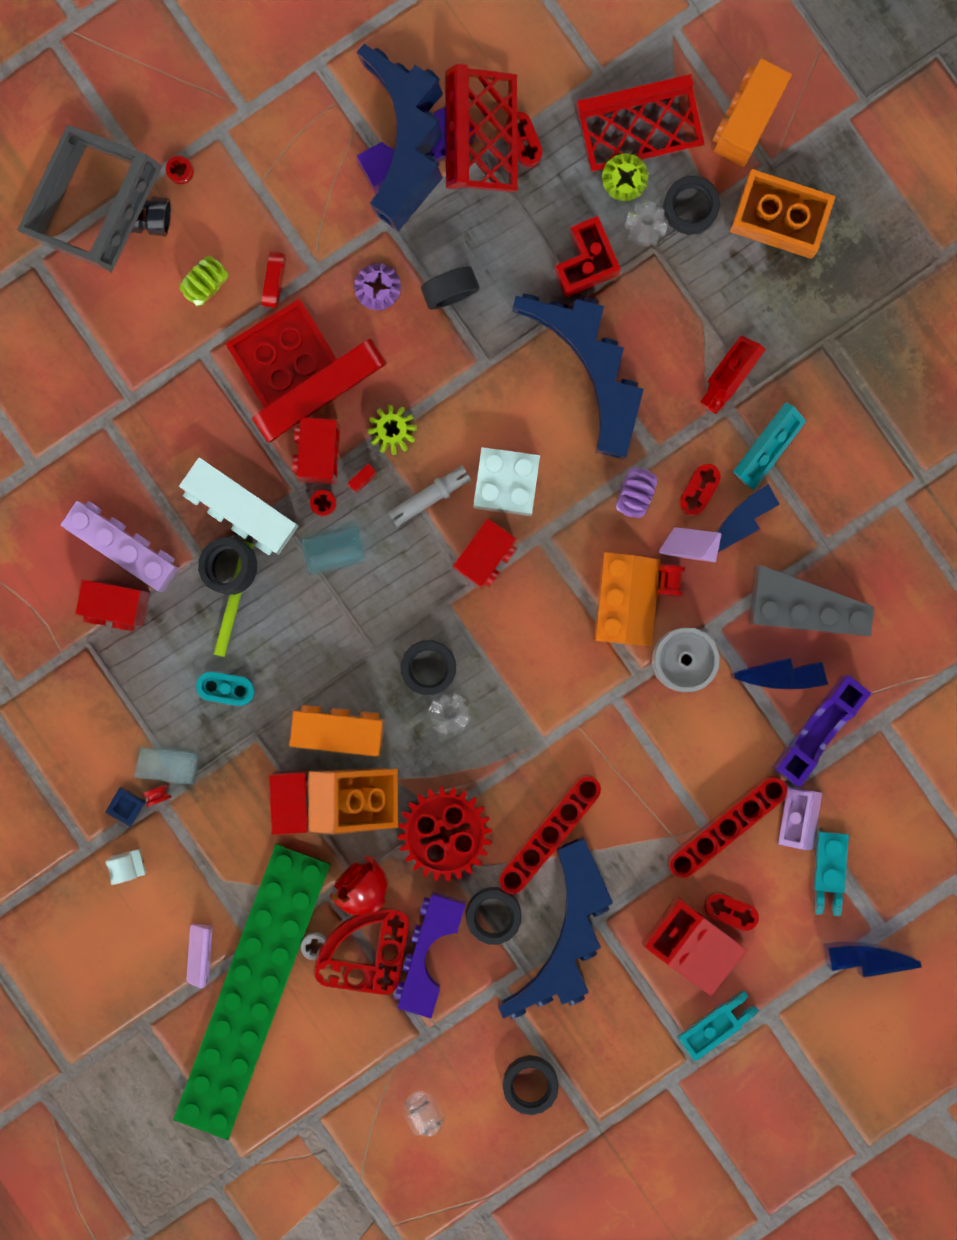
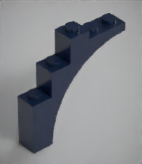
[357,44,443,232]
[512,293,644,460]
[498,836,613,1019]

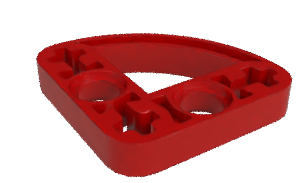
[313,908,409,995]

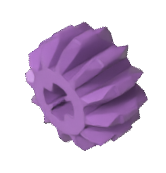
[616,467,657,519]

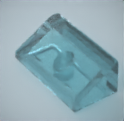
[301,526,366,575]
[134,747,198,784]

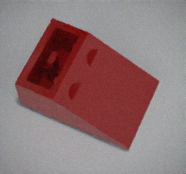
[641,896,747,996]

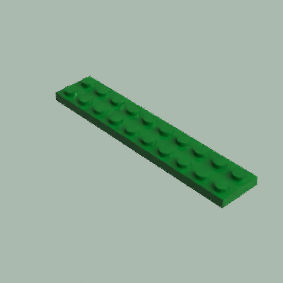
[173,843,331,1140]

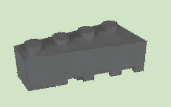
[749,565,874,637]

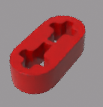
[505,111,543,168]
[262,251,286,308]
[679,464,721,516]
[704,892,759,931]

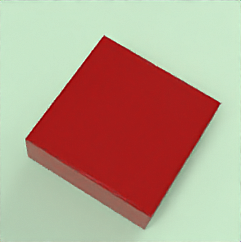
[347,464,376,493]

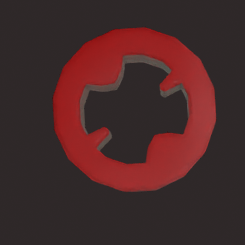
[165,155,194,185]
[310,490,337,517]
[142,784,172,807]

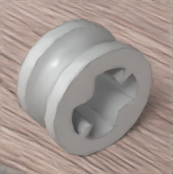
[301,932,326,961]

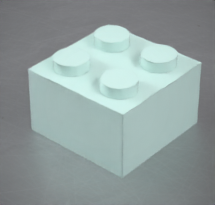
[473,447,540,516]

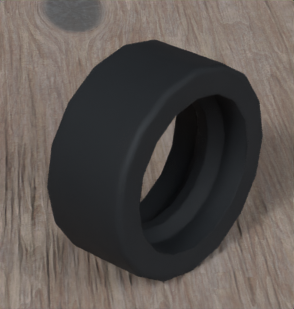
[663,175,720,235]
[421,266,480,310]
[198,538,258,595]
[401,640,456,695]
[466,887,521,945]
[503,1055,559,1115]

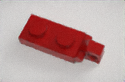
[700,335,766,414]

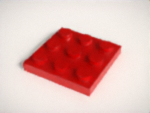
[225,298,337,408]

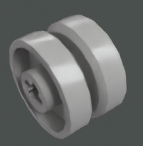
[652,628,719,692]

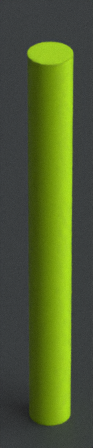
[214,541,255,657]

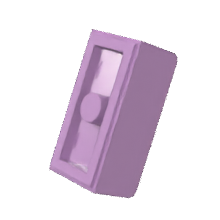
[659,527,722,562]
[778,787,822,850]
[186,924,213,988]

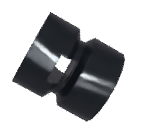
[131,196,171,237]

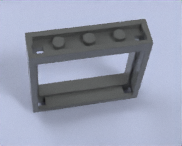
[17,125,162,273]

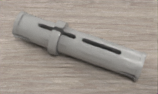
[388,465,472,527]

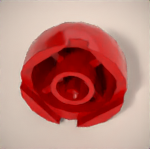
[330,856,388,915]

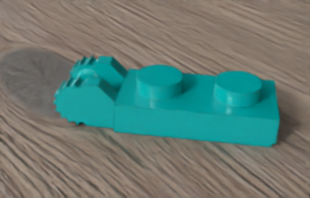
[813,831,849,916]
[677,990,759,1062]

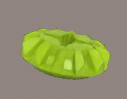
[602,154,649,201]

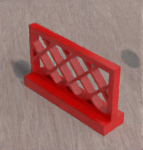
[445,63,518,193]
[575,74,705,172]

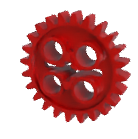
[397,786,492,882]

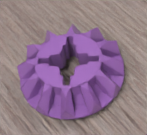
[354,263,401,310]

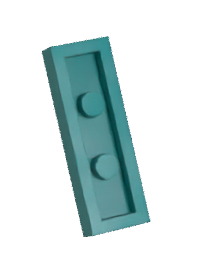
[733,402,806,490]

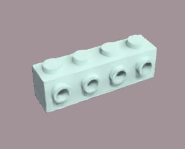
[179,458,299,555]

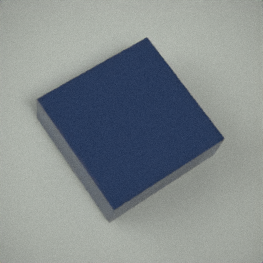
[105,787,147,827]

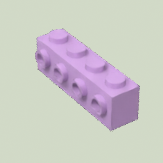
[61,500,180,592]

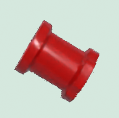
[656,565,685,597]

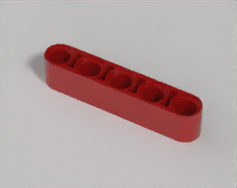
[251,338,387,443]
[499,775,601,894]
[667,776,788,879]

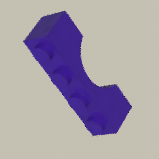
[357,107,476,193]
[771,675,872,787]
[394,891,466,1018]

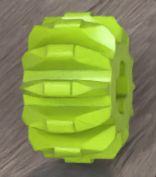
[179,256,229,306]
[367,405,417,455]

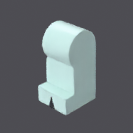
[105,848,147,885]

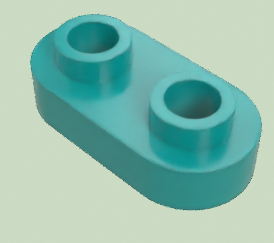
[196,672,255,706]

